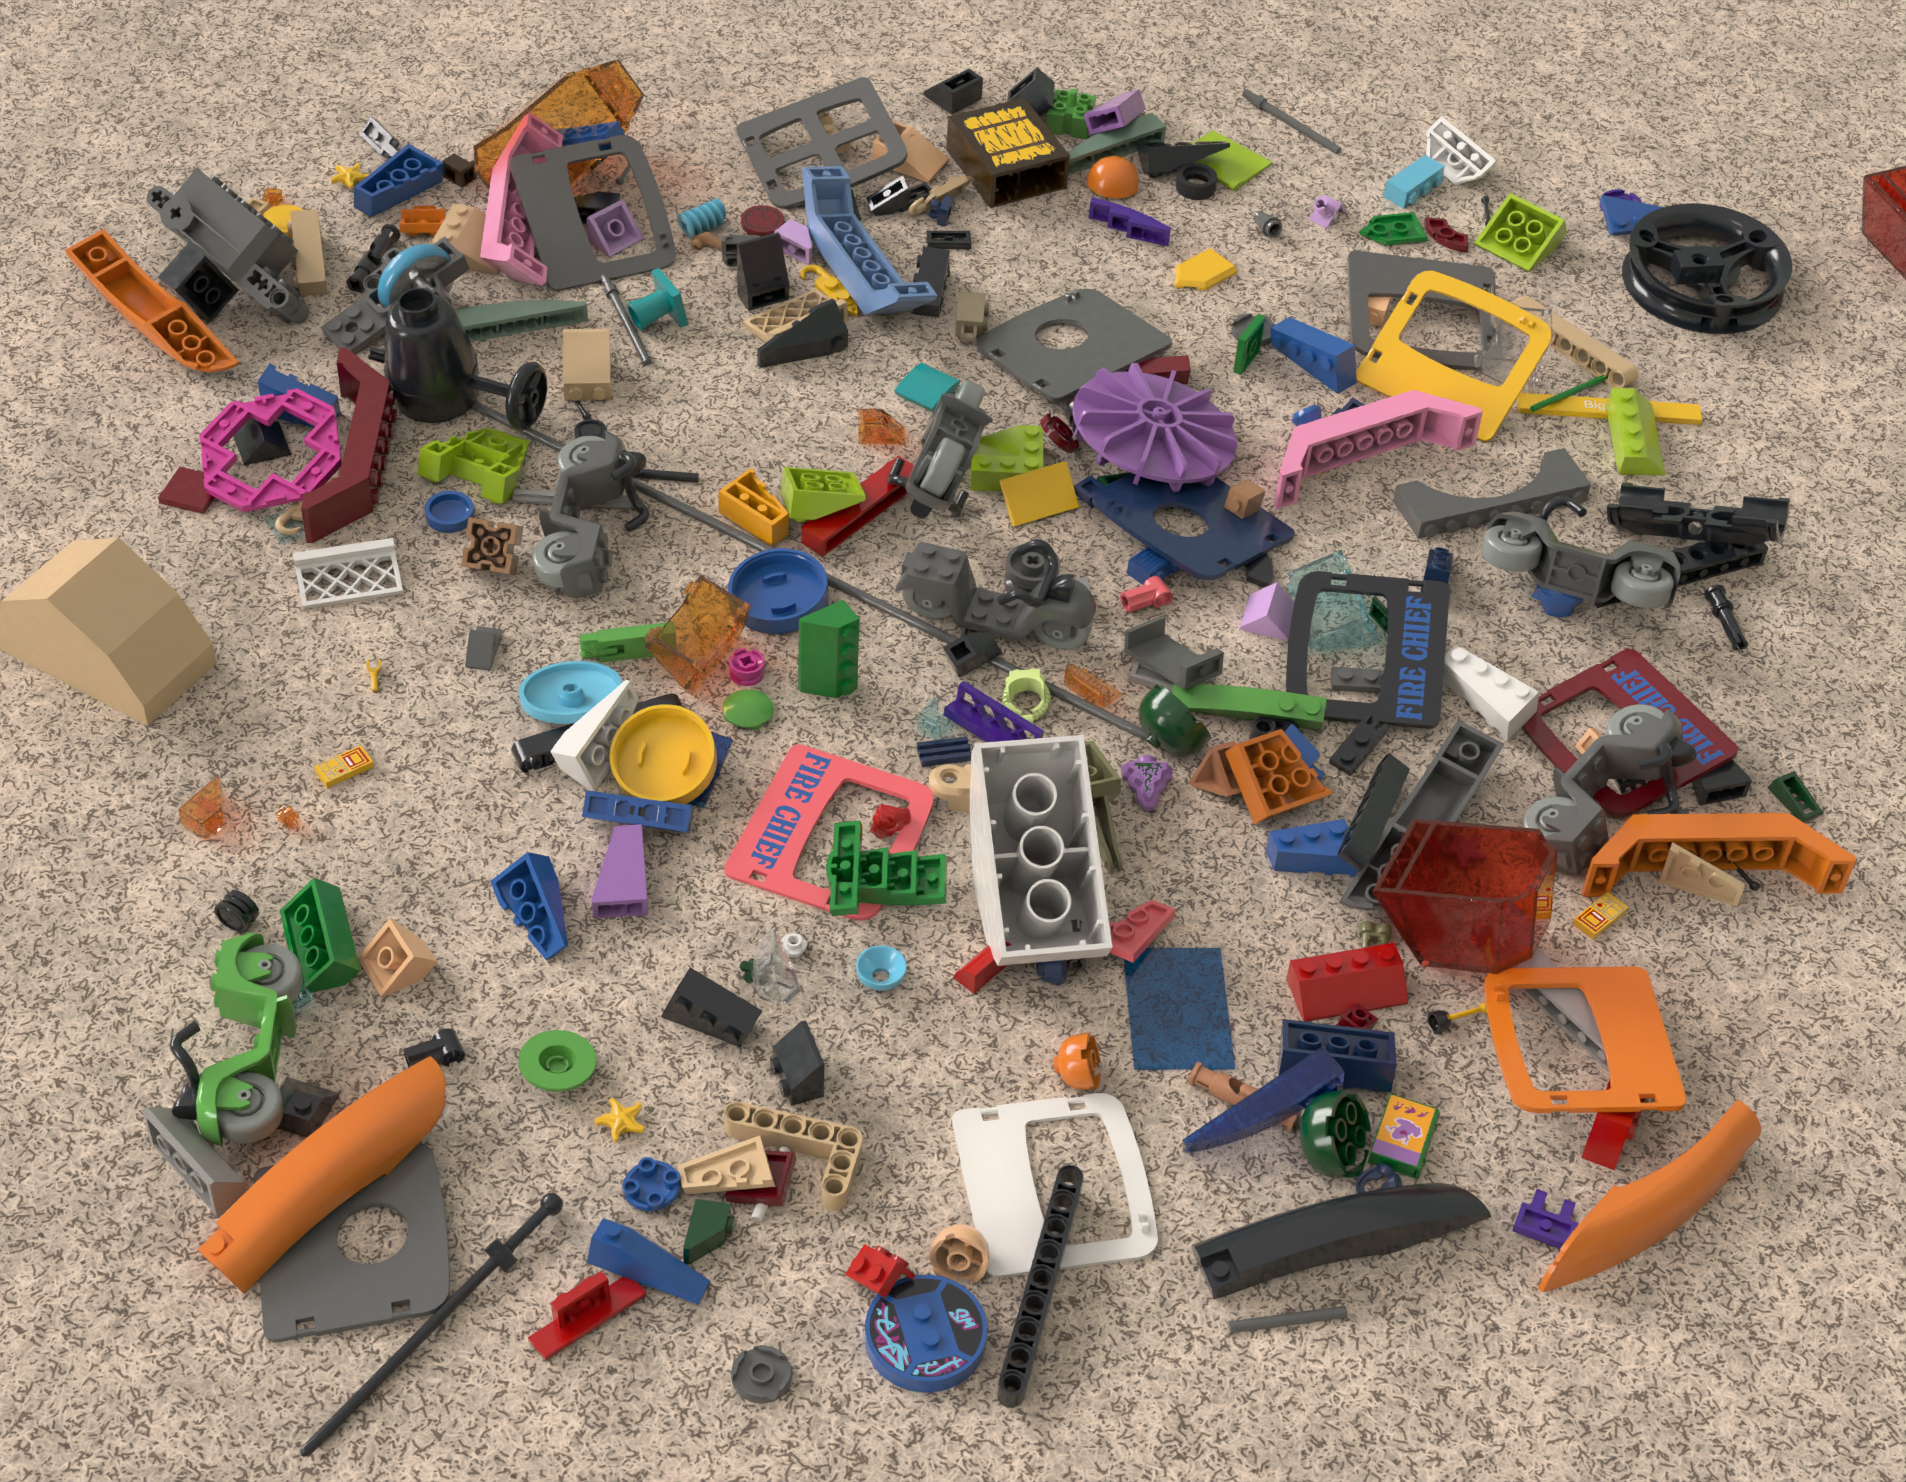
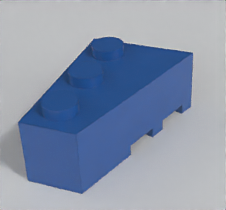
[258,363,340,428]
[1266,819,1358,877]

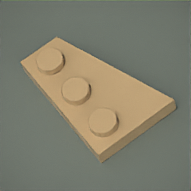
[1659,842,1745,907]
[677,1135,775,1195]

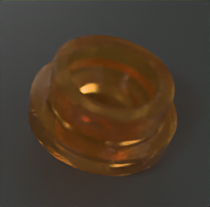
[262,188,285,206]
[275,805,299,830]

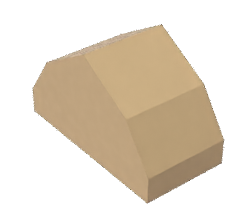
[0,537,216,726]

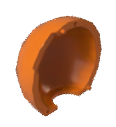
[1086,156,1138,199]

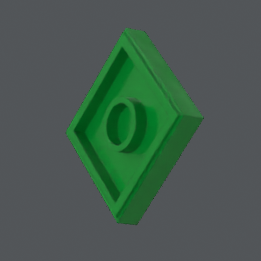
[1233,314,1266,375]

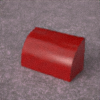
[954,941,1012,994]

